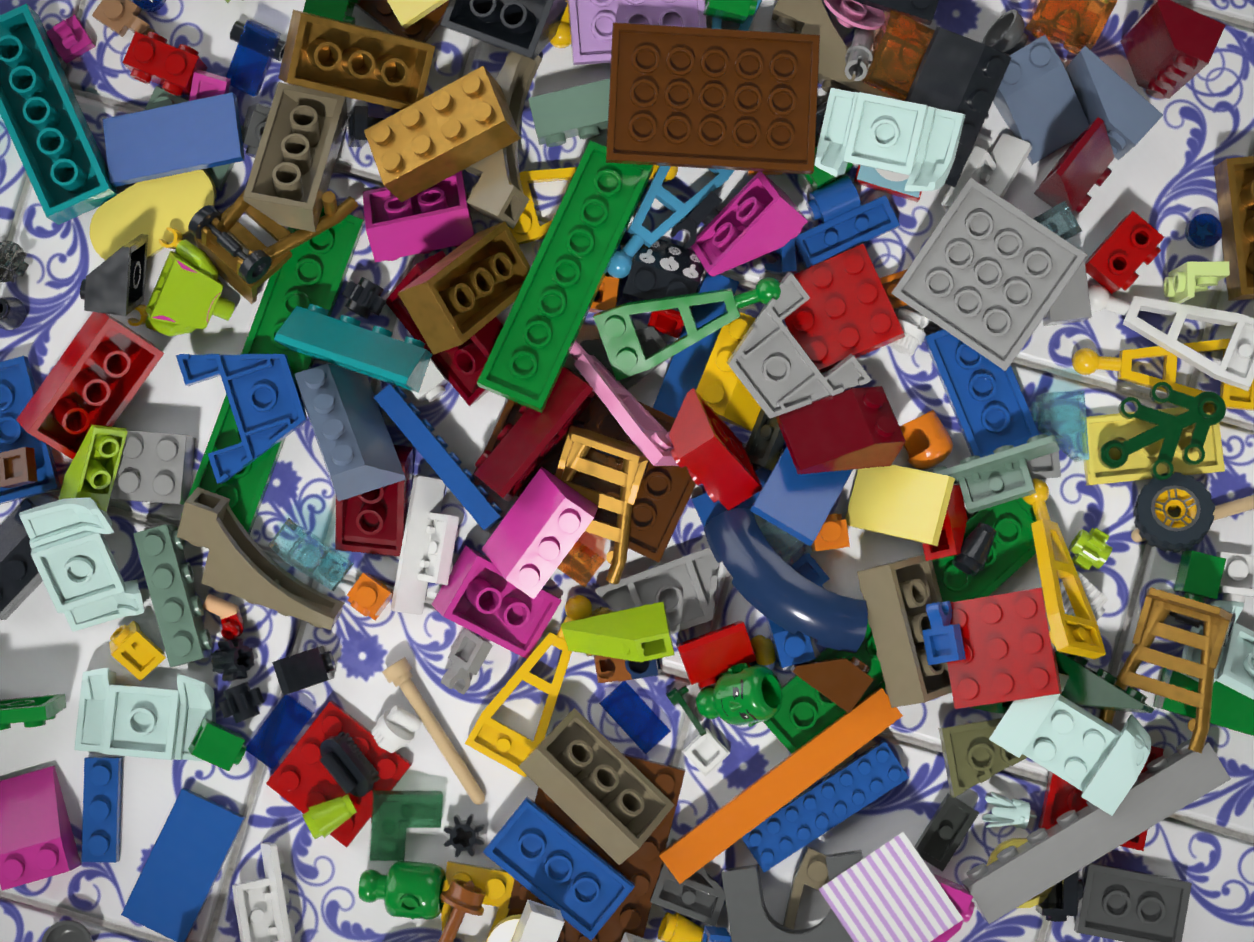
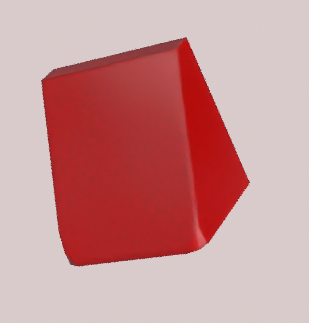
[647,309,684,339]

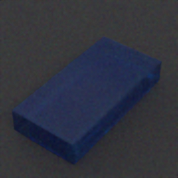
[226,19,281,97]
[599,681,671,754]
[246,694,315,769]

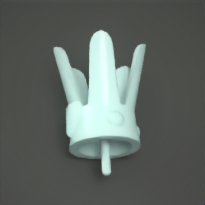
[982,792,1037,829]

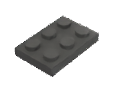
[1074,863,1192,942]

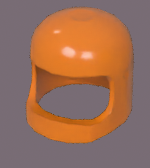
[900,409,953,470]

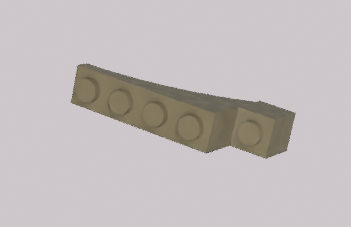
[771,0,906,101]
[465,51,542,229]
[177,487,344,630]

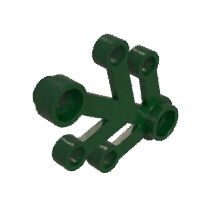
[1098,382,1226,481]

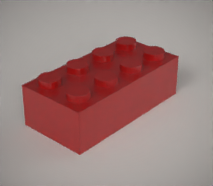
[16,312,164,459]

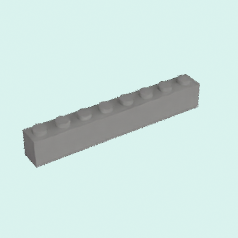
[961,739,1231,924]

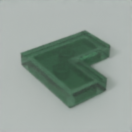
[369,791,443,861]

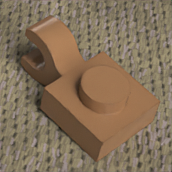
[92,0,155,37]

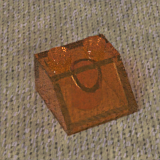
[1025,0,1117,54]
[862,10,935,101]

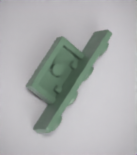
[928,434,1060,514]

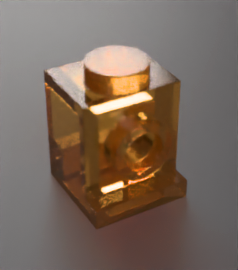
[558,541,605,588]

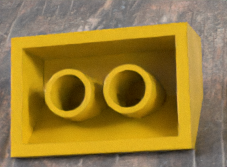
[696,312,761,432]

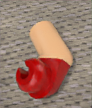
[203,594,244,640]

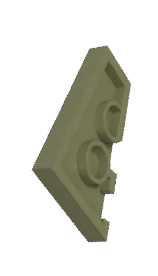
[938,718,1028,798]

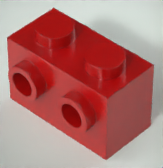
[122,31,207,97]
[1085,211,1164,294]

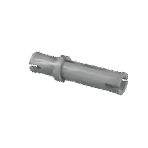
[845,27,876,81]

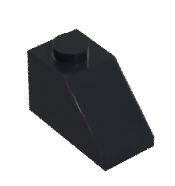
[272,646,336,696]

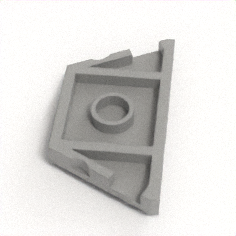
[595,547,719,635]

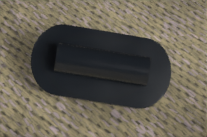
[320,732,380,797]

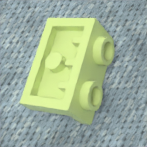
[1163,261,1230,303]

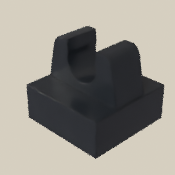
[348,106,384,148]

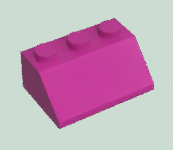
[363,171,475,263]
[482,466,598,599]

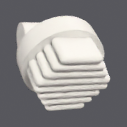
[887,308,929,356]
[371,705,422,753]

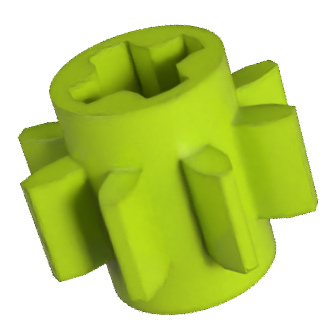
[1068,527,1112,570]

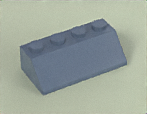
[295,363,406,501]

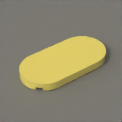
[89,169,216,260]

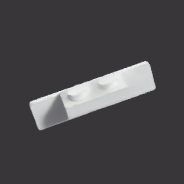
[941,134,1032,212]
[391,475,460,615]
[232,842,295,942]

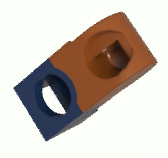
[594,655,662,683]

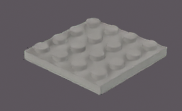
[891,177,1088,371]

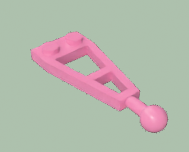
[570,340,678,466]

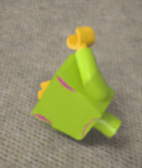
[128,227,235,337]

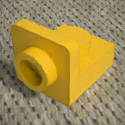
[109,620,166,681]

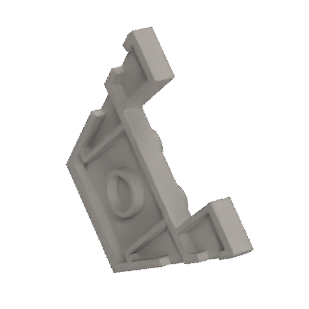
[726,272,872,418]

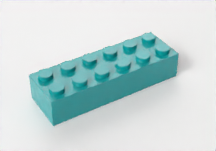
[0,4,119,225]

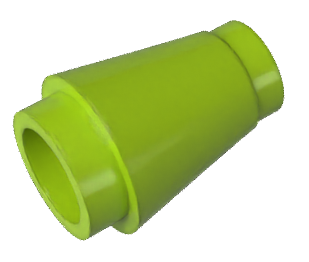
[302,794,357,839]

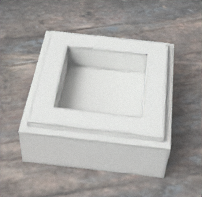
[682,727,730,777]

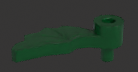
[666,685,706,736]

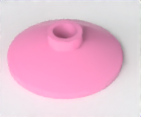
[823,0,885,30]

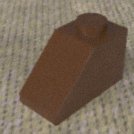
[790,656,874,713]

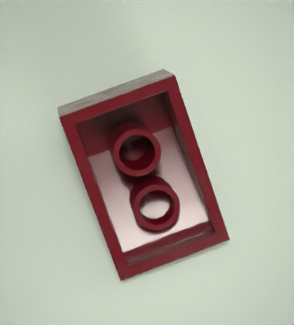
[1034,117,1115,218]
[776,386,906,474]
[335,445,413,556]

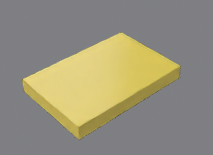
[845,465,955,546]

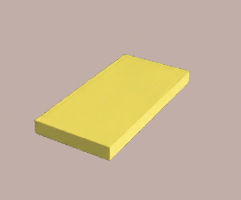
[1078,404,1225,486]

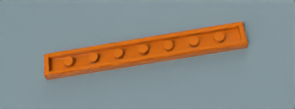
[659,687,903,884]

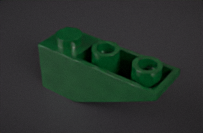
[1055,650,1154,713]

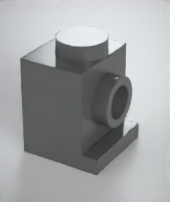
[241,104,270,158]

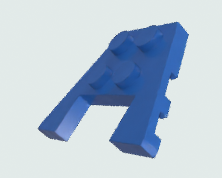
[176,354,308,484]

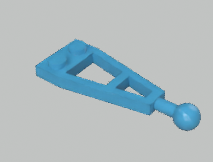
[607,166,735,278]

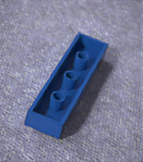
[373,384,503,531]
[742,740,909,873]

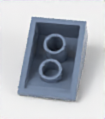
[993,35,1089,165]
[1065,46,1163,160]

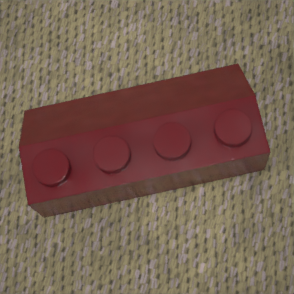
[1121,0,1225,99]
[385,251,503,406]
[474,367,596,502]

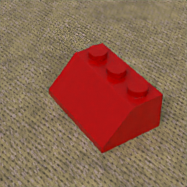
[669,388,763,511]

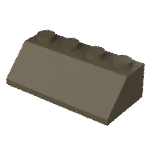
[243,82,348,232]
[857,554,952,708]
[518,708,674,865]

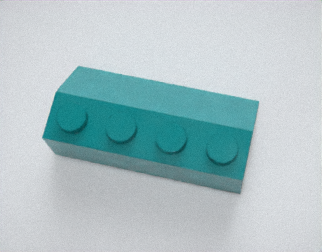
[274,304,433,393]

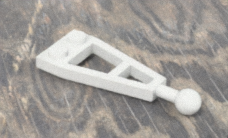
[1088,284,1254,391]

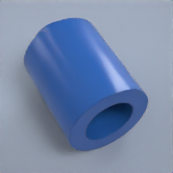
[806,176,861,223]

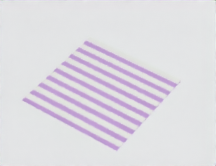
[819,832,963,942]

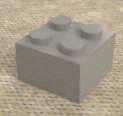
[111,430,196,505]

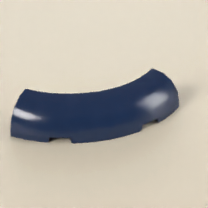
[704,507,868,653]

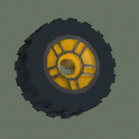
[1133,472,1215,553]

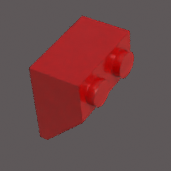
[676,621,756,688]

